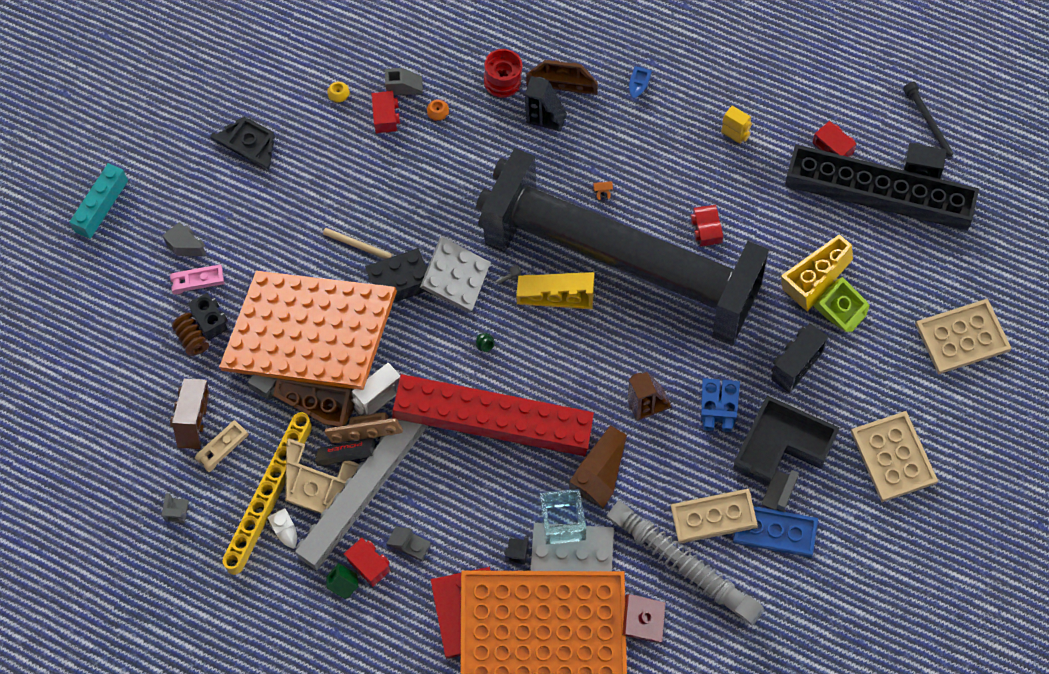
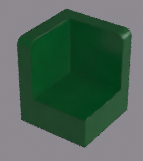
[326,563,359,599]

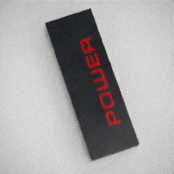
[315,438,375,466]

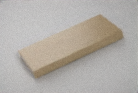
[671,489,758,544]

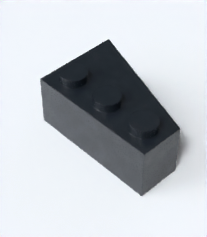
[525,76,567,132]

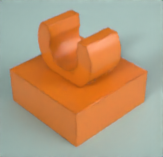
[593,181,613,200]

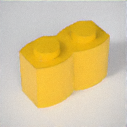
[721,106,752,144]

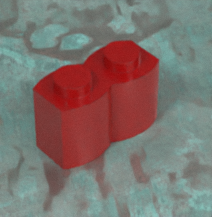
[690,205,723,247]

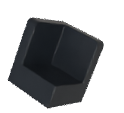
[505,536,529,565]

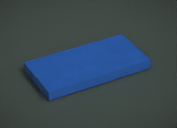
[732,506,818,558]

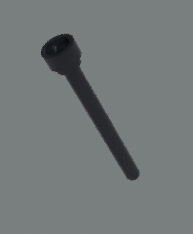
[903,81,953,157]

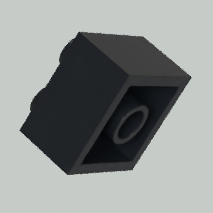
[902,143,947,179]

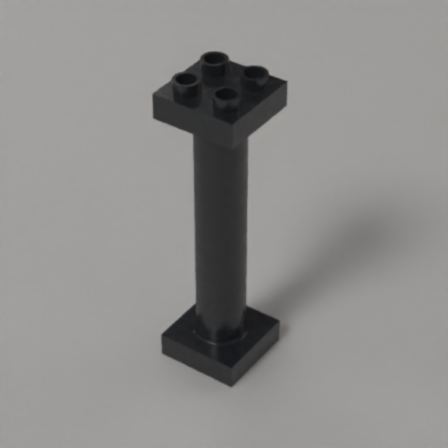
[476,148,769,346]

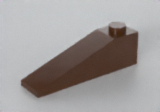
[273,378,355,427]
[569,425,627,509]

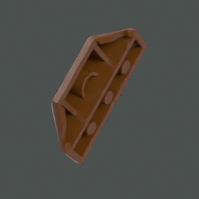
[526,60,598,95]

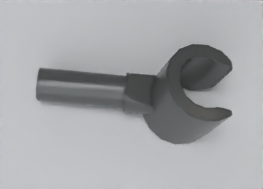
[496,265,521,284]

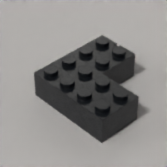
[733,395,840,486]

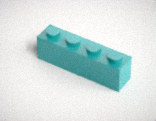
[69,163,128,239]

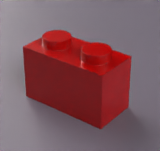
[371,91,400,133]
[812,121,857,157]
[344,538,390,587]

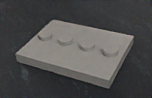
[531,523,614,571]

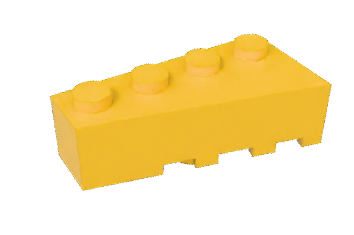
[781,235,853,312]
[516,272,594,309]

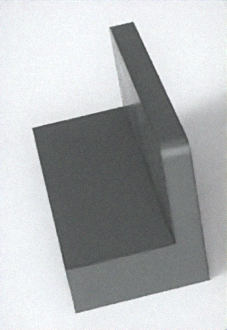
[762,470,799,512]

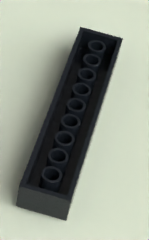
[785,144,980,231]

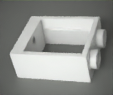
[352,363,400,415]

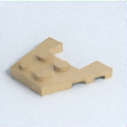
[285,438,360,514]

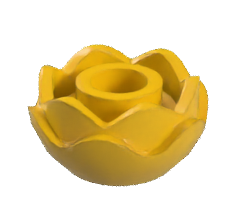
[327,81,350,103]

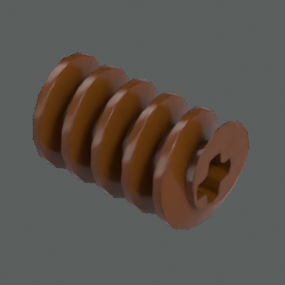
[172,313,209,356]

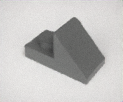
[386,527,431,562]

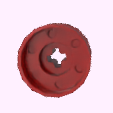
[484,49,522,98]

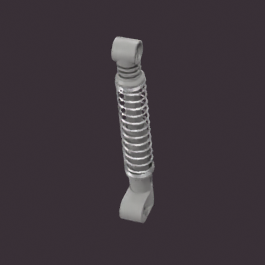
[606,500,764,626]

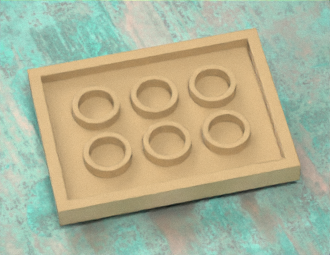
[915,299,1012,375]
[851,411,938,502]

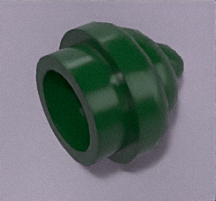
[475,333,495,352]

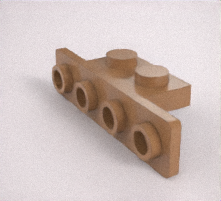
[325,412,403,443]

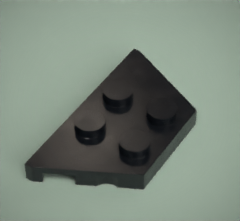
[210,116,275,170]

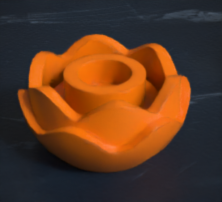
[427,99,449,121]

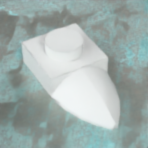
[267,508,297,549]

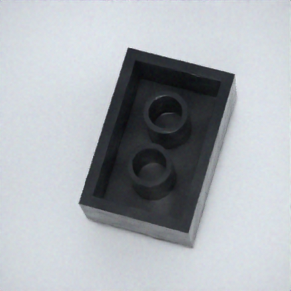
[365,248,427,303]
[771,323,829,393]

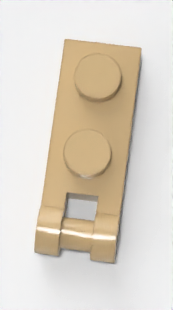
[195,420,249,472]

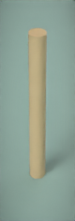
[323,228,393,259]

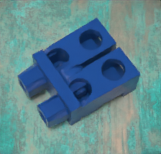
[700,378,740,432]

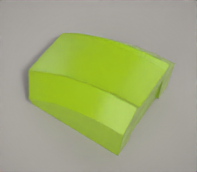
[813,277,870,332]

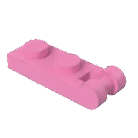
[170,264,225,294]

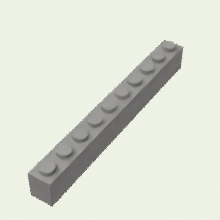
[295,419,428,571]

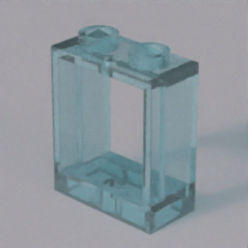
[540,489,586,544]

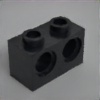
[187,293,228,340]

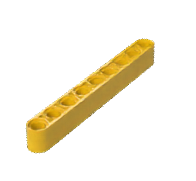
[222,412,312,575]

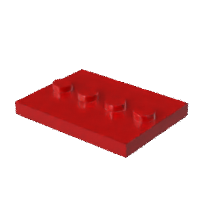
[430,567,491,659]

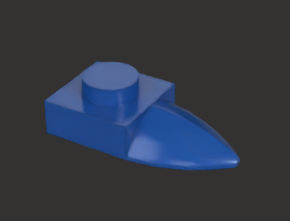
[629,66,652,99]

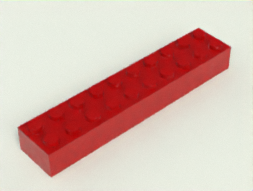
[392,374,594,456]

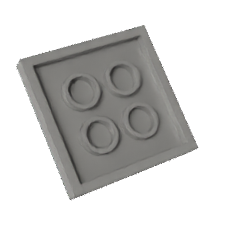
[420,237,491,313]

